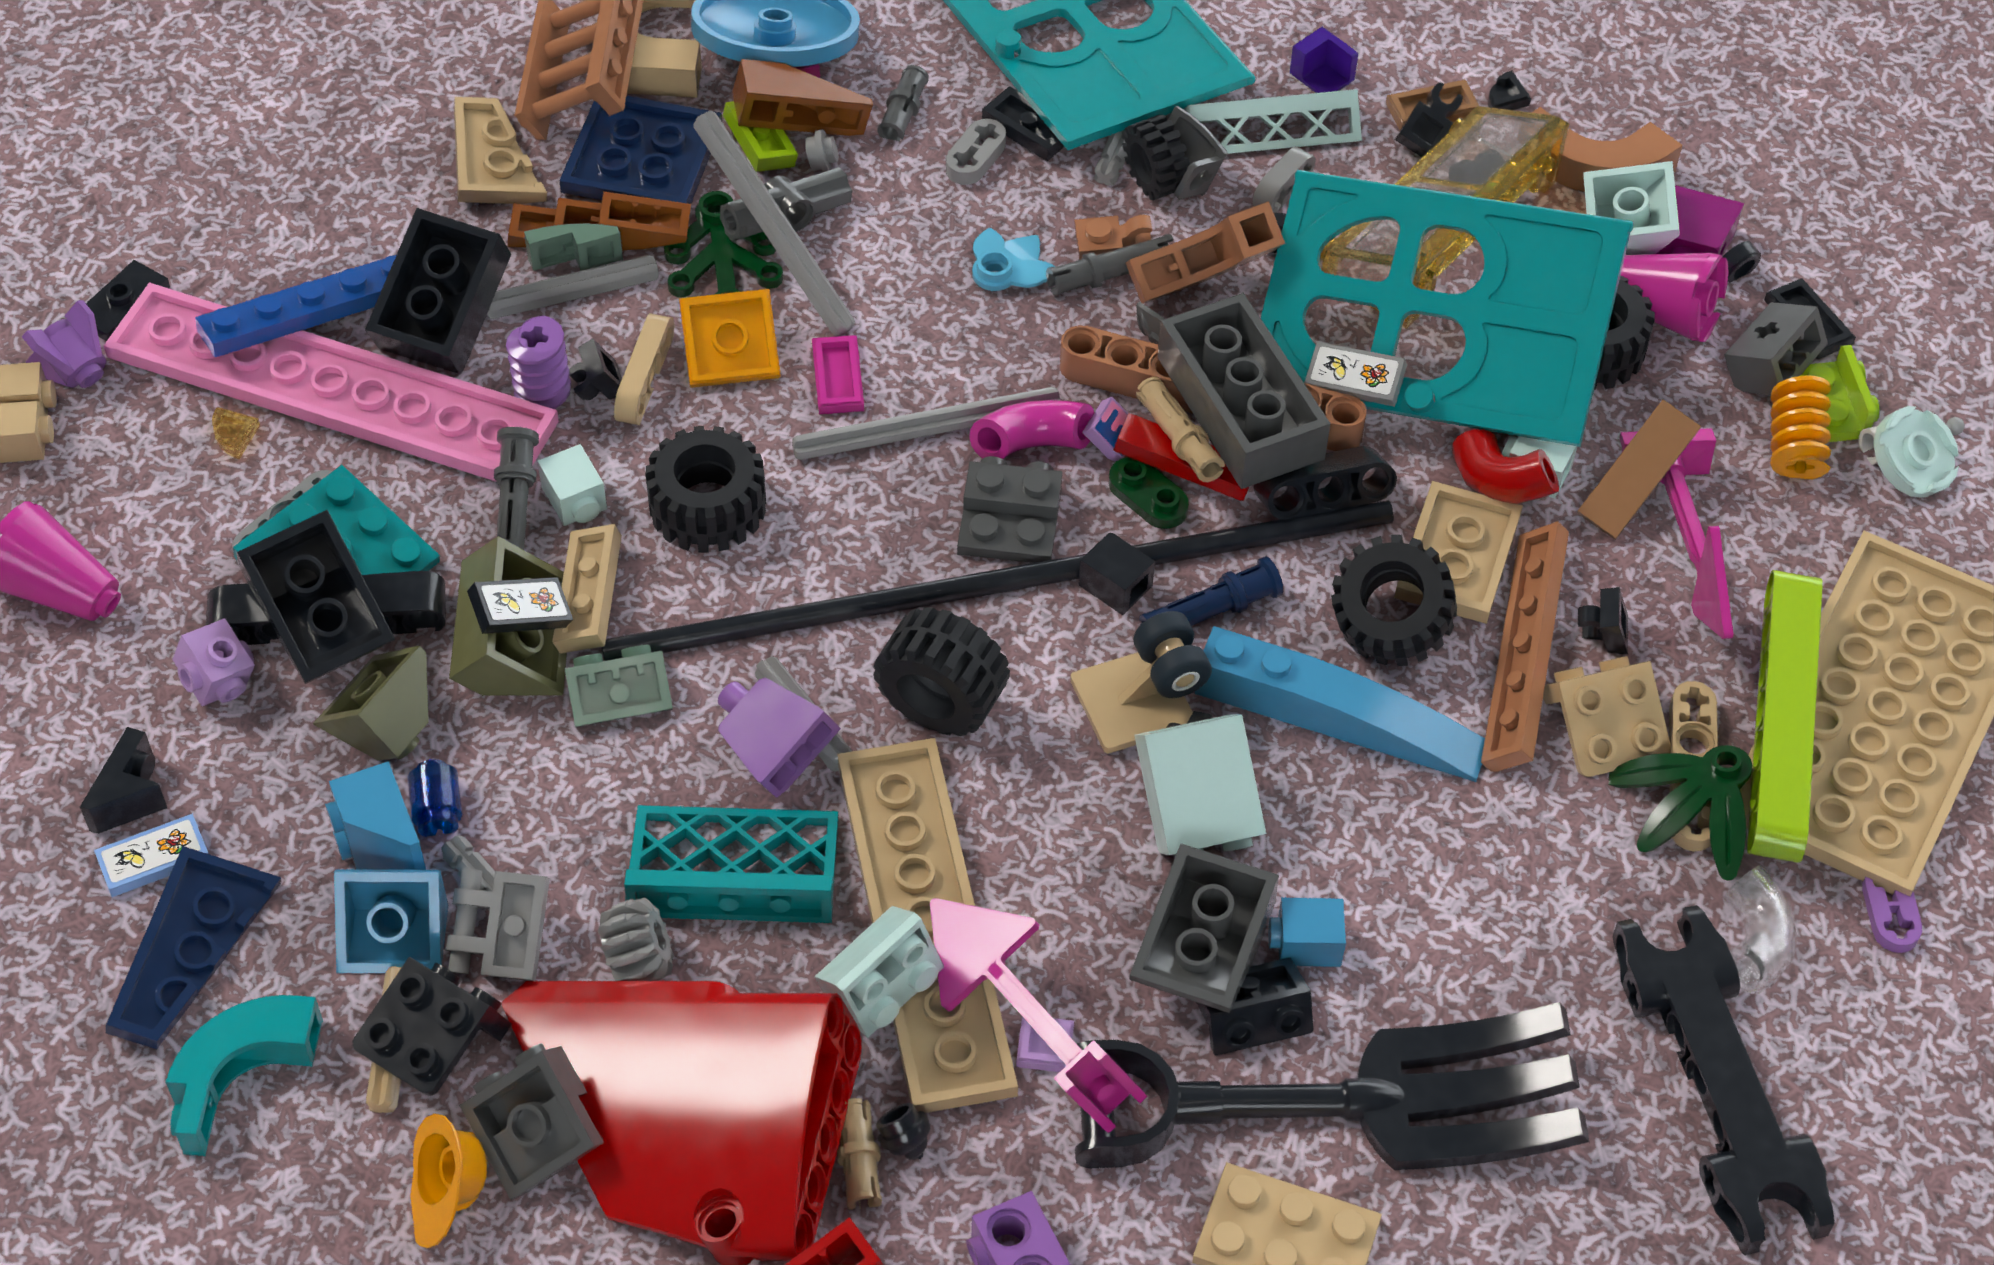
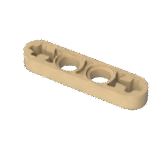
[1669,681,1718,851]

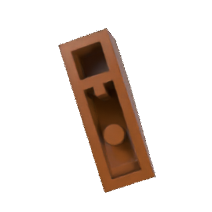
[732,59,873,136]

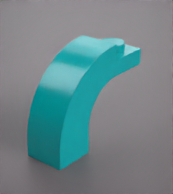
[165,995,323,1156]

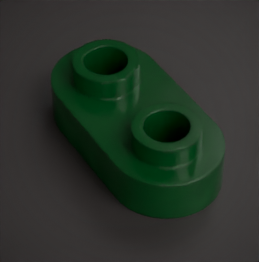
[1108,457,1189,529]

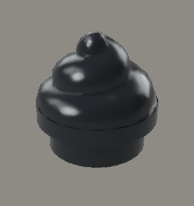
[876,1103,930,1160]

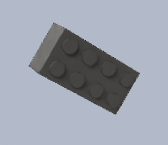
[1157,293,1331,489]

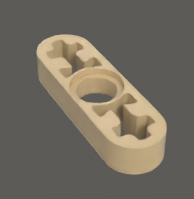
[614,313,674,425]

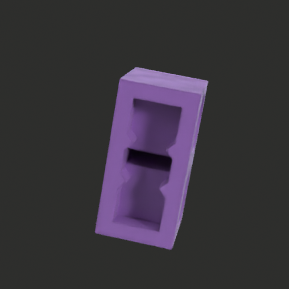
[966,1191,1070,1265]

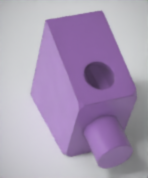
[718,677,841,798]

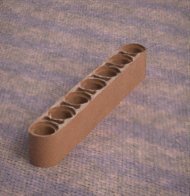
[1060,325,1367,451]

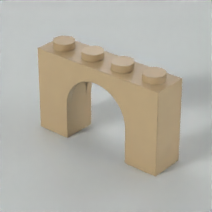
[588,0,702,98]

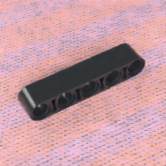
[206,571,446,645]

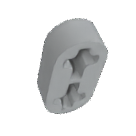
[946,119,1006,185]
[1252,147,1316,213]

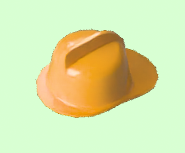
[410,1113,487,1248]

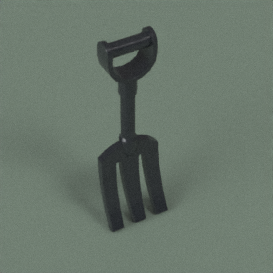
[1075,1002,1590,1170]

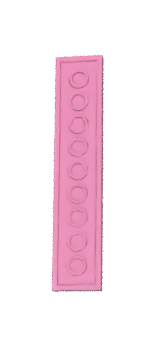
[104,283,559,482]

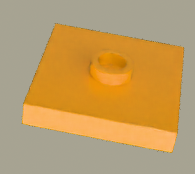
[679,289,781,388]

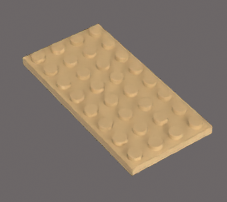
[1740,530,1994,896]

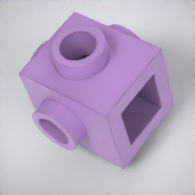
[172,618,255,706]

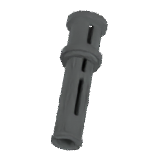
[494,427,539,550]

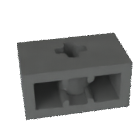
[1724,302,1828,395]

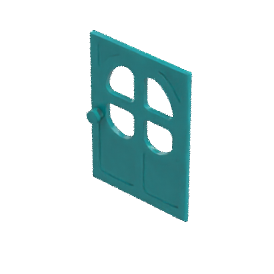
[943,0,1256,150]
[1261,170,1634,447]

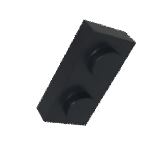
[982,86,1065,161]

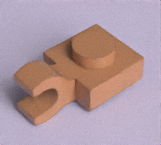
[1075,215,1152,260]

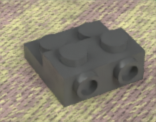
[957,456,1063,563]
[459,1044,604,1200]

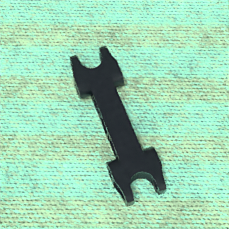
[1613,905,1835,1256]

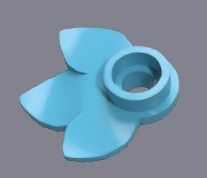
[972,228,1055,291]

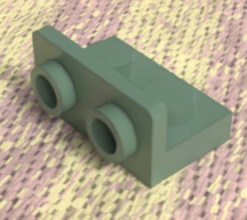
[564,645,673,728]

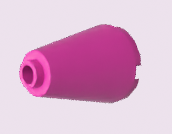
[1621,253,1728,342]
[0,501,121,621]

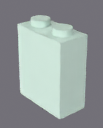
[1134,714,1266,859]

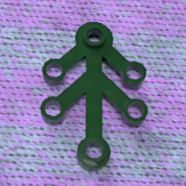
[664,191,783,297]

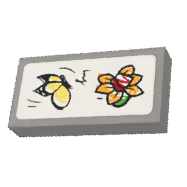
[1305,341,1407,407]

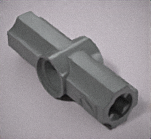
[720,167,852,241]

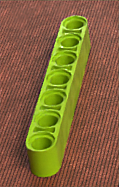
[1747,570,1823,863]

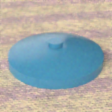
[691,0,860,67]

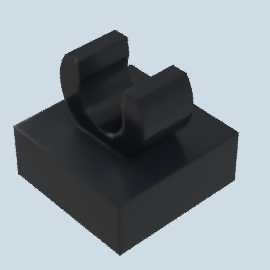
[569,338,622,400]
[1577,587,1628,654]

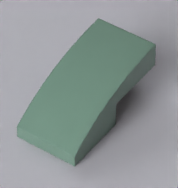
[524,224,623,271]

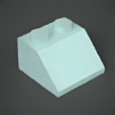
[1583,161,1680,255]

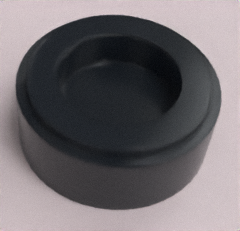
[1723,241,1761,283]

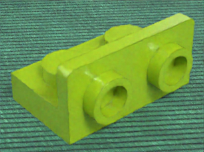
[1800,345,1880,442]

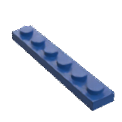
[195,255,396,358]

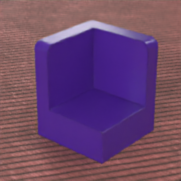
[1289,26,1358,93]

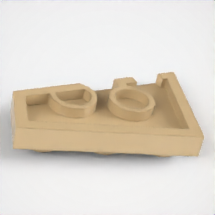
[454,97,547,204]

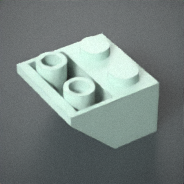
[815,906,944,1038]

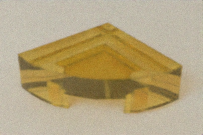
[212,407,260,460]

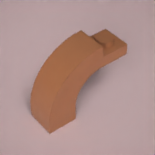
[1523,107,1683,192]
[1126,201,1285,304]

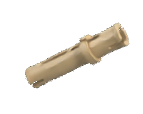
[1136,377,1225,482]

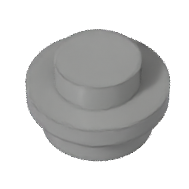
[805,129,839,172]

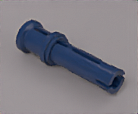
[1139,556,1284,626]

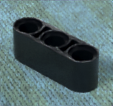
[1253,446,1397,520]

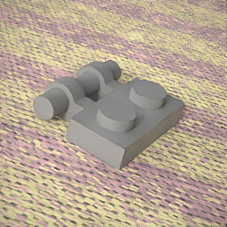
[446,868,550,981]

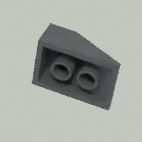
[1129,844,1279,1013]

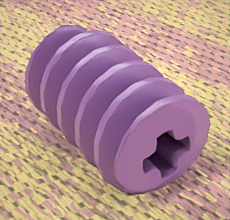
[506,315,571,409]

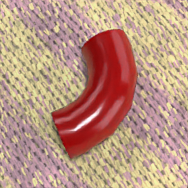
[1452,429,1559,504]

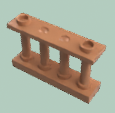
[514,0,644,140]

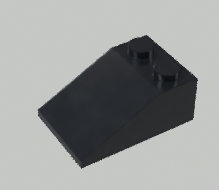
[237,510,395,684]

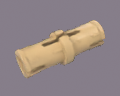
[837,1098,882,1210]

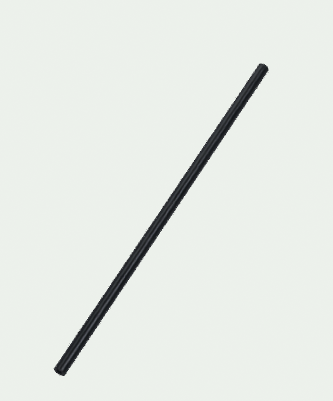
[602,500,1394,661]

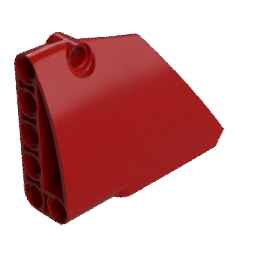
[501,981,862,1265]

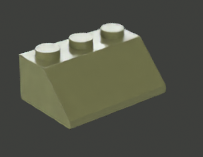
[449,536,567,696]

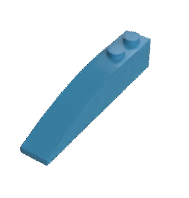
[1194,626,1485,782]

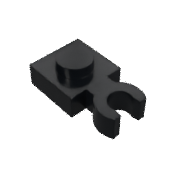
[1394,82,1463,161]

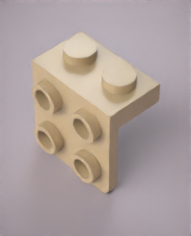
[1543,656,1671,777]

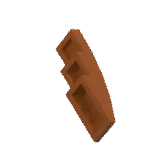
[507,192,691,251]

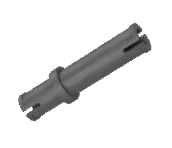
[1046,234,1175,296]

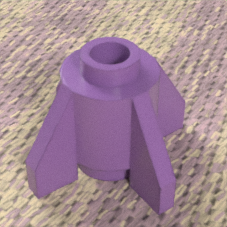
[22,300,106,388]

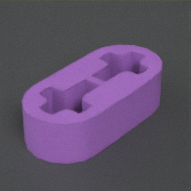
[1862,877,1922,953]

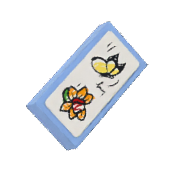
[94,813,208,897]

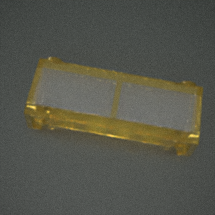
[1320,106,1570,329]

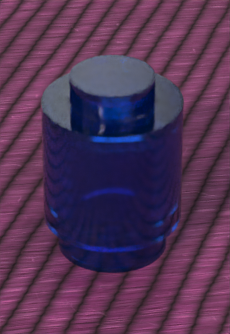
[407,759,463,837]

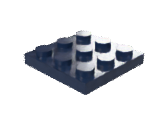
[559,96,722,204]

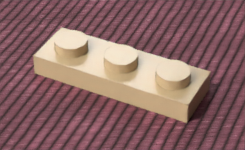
[552,524,622,654]

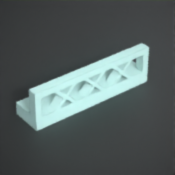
[1184,89,1362,154]

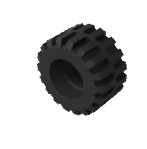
[1594,275,1655,390]
[645,426,766,553]
[1331,535,1457,666]
[873,607,1010,736]

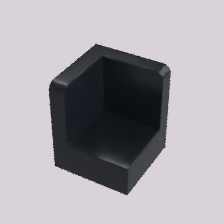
[1079,533,1155,615]

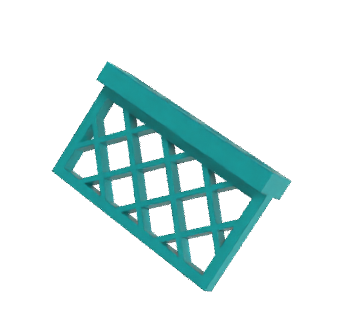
[624,805,839,923]

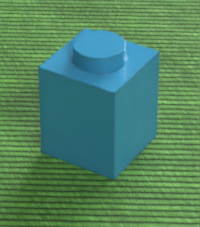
[1268,897,1346,967]

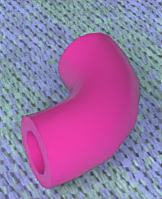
[969,400,1094,459]

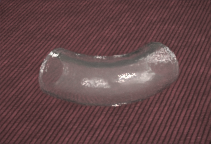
[1723,865,1798,994]

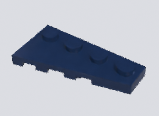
[106,846,282,1049]

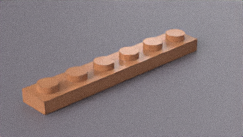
[1481,521,1569,772]

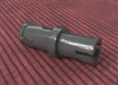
[877,65,929,142]

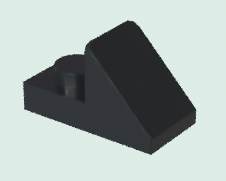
[80,727,167,834]

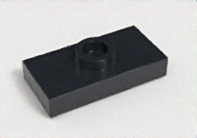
[86,260,170,341]

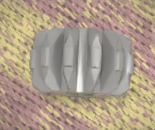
[598,898,674,981]

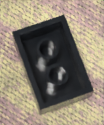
[365,208,512,374]

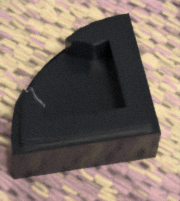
[1488,70,1531,116]

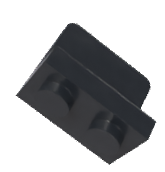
[352,957,512,1096]

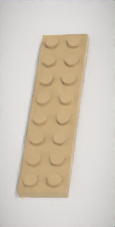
[837,738,1018,1113]

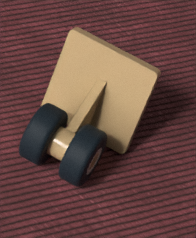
[1070,611,1212,754]

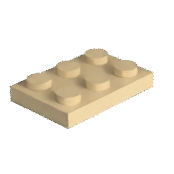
[1394,481,1523,624]
[1192,1162,1382,1265]

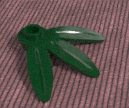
[1609,745,1752,881]

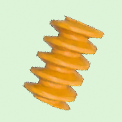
[1770,376,1831,480]

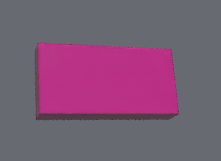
[812,335,864,415]

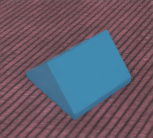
[334,869,449,973]

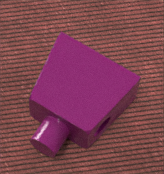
[1656,185,1744,255]

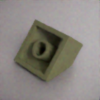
[313,645,429,761]

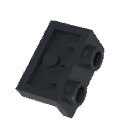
[1196,957,1313,1056]

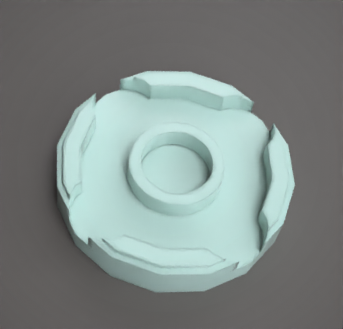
[1873,406,1959,497]

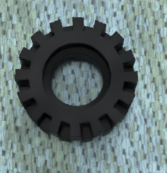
[1122,114,1190,200]

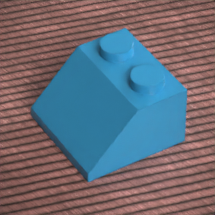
[325,761,426,870]

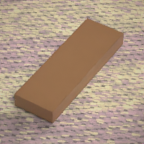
[1577,399,1701,540]

